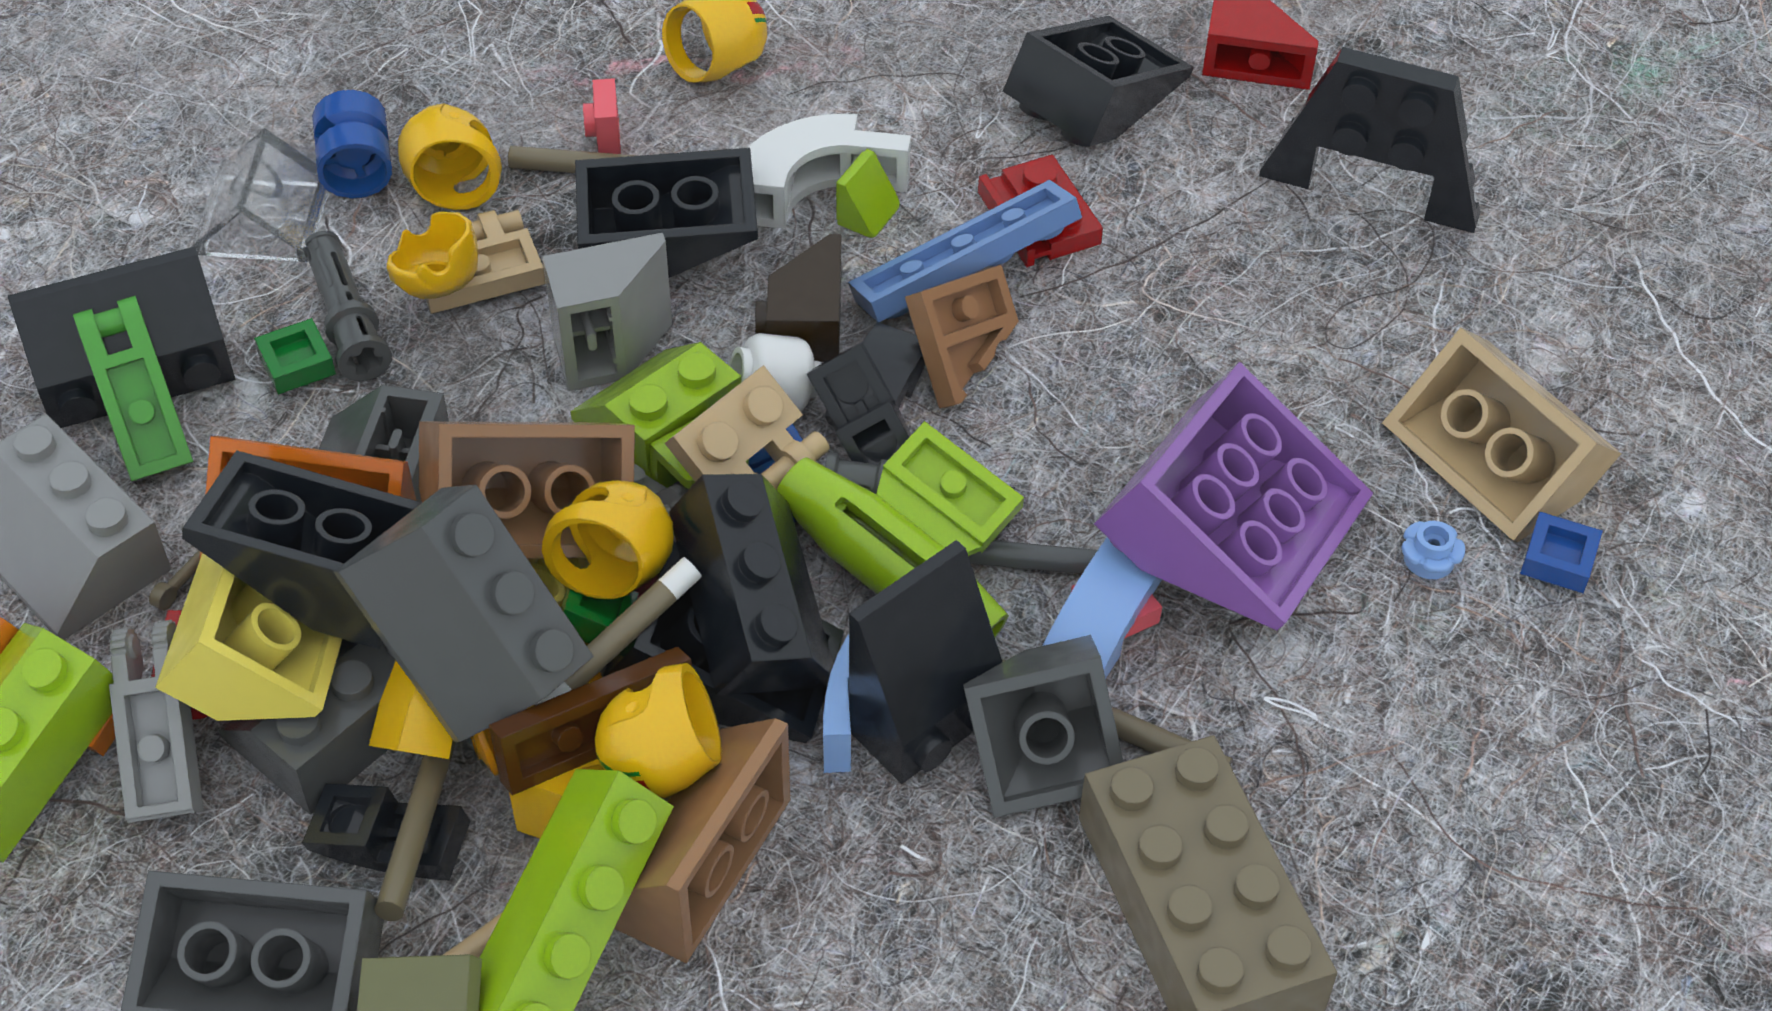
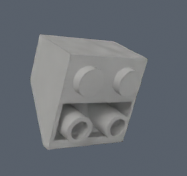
[542,233,673,391]

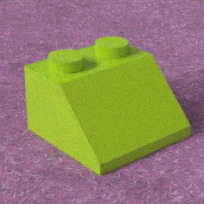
[570,342,742,477]

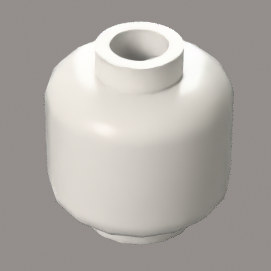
[729,333,821,412]

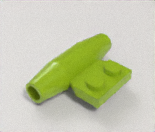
[777,421,1024,638]

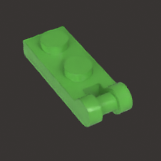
[73,295,194,482]

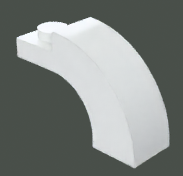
[747,114,911,229]

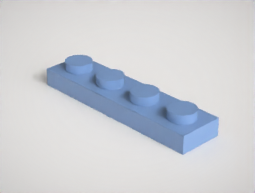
[848,180,1082,323]

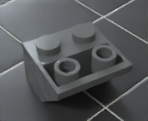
[319,385,449,502]

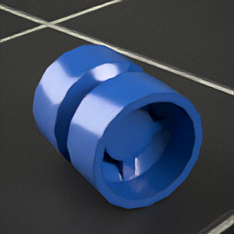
[312,90,392,199]

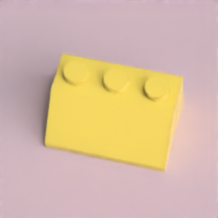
[155,553,342,721]

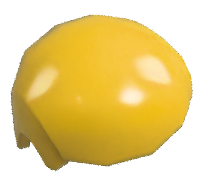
[387,212,478,299]

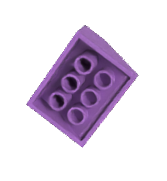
[1094,362,1373,631]

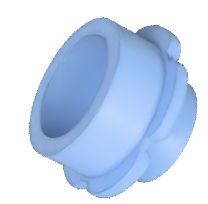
[1401,520,1465,579]

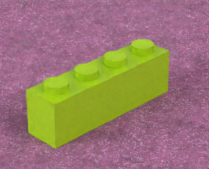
[479,769,674,1011]

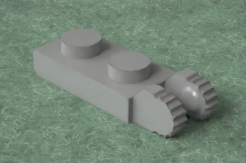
[109,620,204,823]

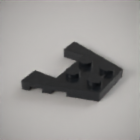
[1259,47,1480,233]

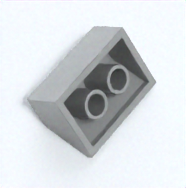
[0,414,171,640]

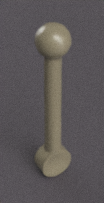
[149,550,200,611]

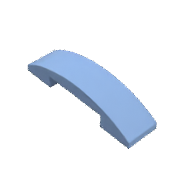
[1042,537,1162,679]

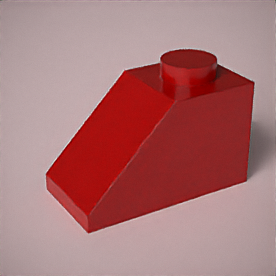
[1202,0,1319,90]

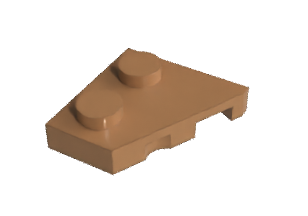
[905,265,1019,409]

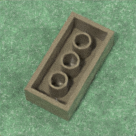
[1079,735,1338,1011]

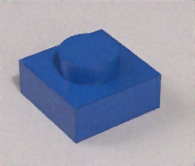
[1520,512,1603,594]

